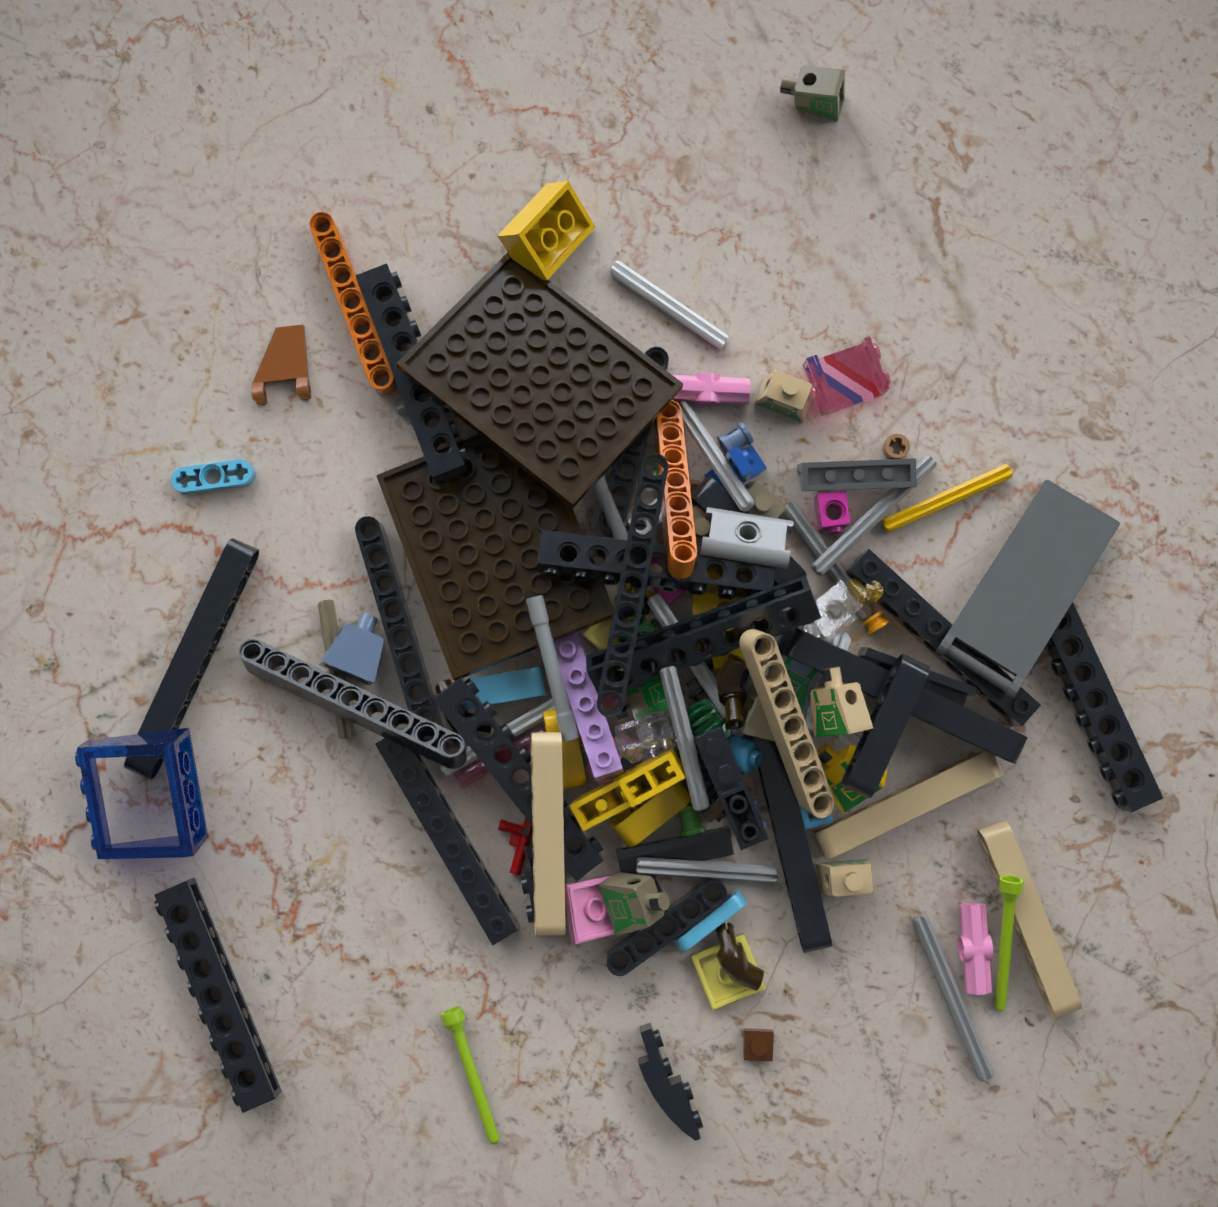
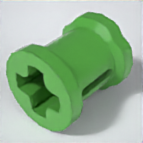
[678,804,706,837]

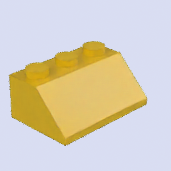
[498,181,596,280]

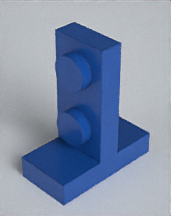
[704,445,767,492]

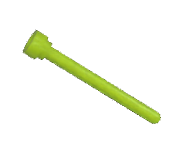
[994,875,1024,1012]
[440,1006,500,1144]

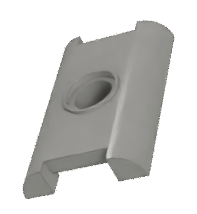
[700,507,794,569]

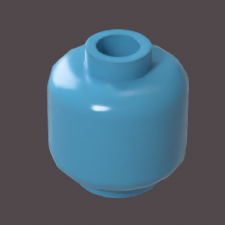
[727,735,762,775]

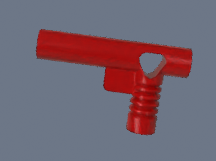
[498,818,533,875]

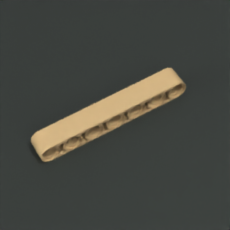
[739,629,835,818]
[531,732,565,936]
[814,750,1004,859]
[977,820,1082,1019]

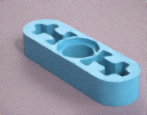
[171,459,256,494]
[673,890,747,953]

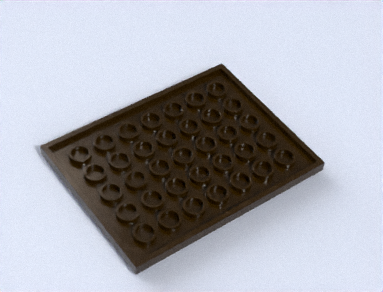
[396,252,683,509]
[376,434,614,681]

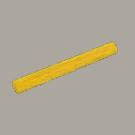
[882,464,1013,533]

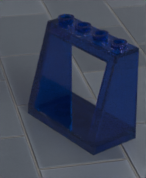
[75,728,208,859]

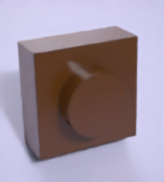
[743,1028,774,1062]

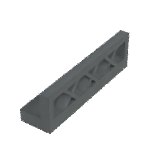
[797,458,917,492]

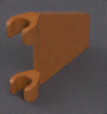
[251,324,312,405]

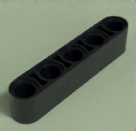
[691,476,807,586]
[841,654,930,798]
[607,879,727,976]

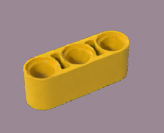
[542,706,587,790]
[610,781,691,847]

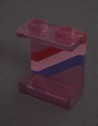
[803,336,891,417]

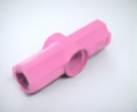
[673,373,750,406]
[958,903,993,995]

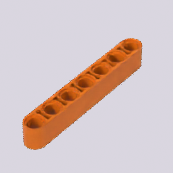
[309,211,397,396]
[653,400,697,579]

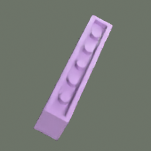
[553,632,624,783]

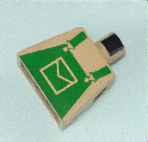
[754,370,814,422]
[810,667,873,737]
[816,859,874,897]

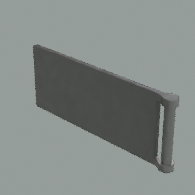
[935,480,1120,699]

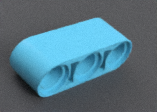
[464,667,547,709]

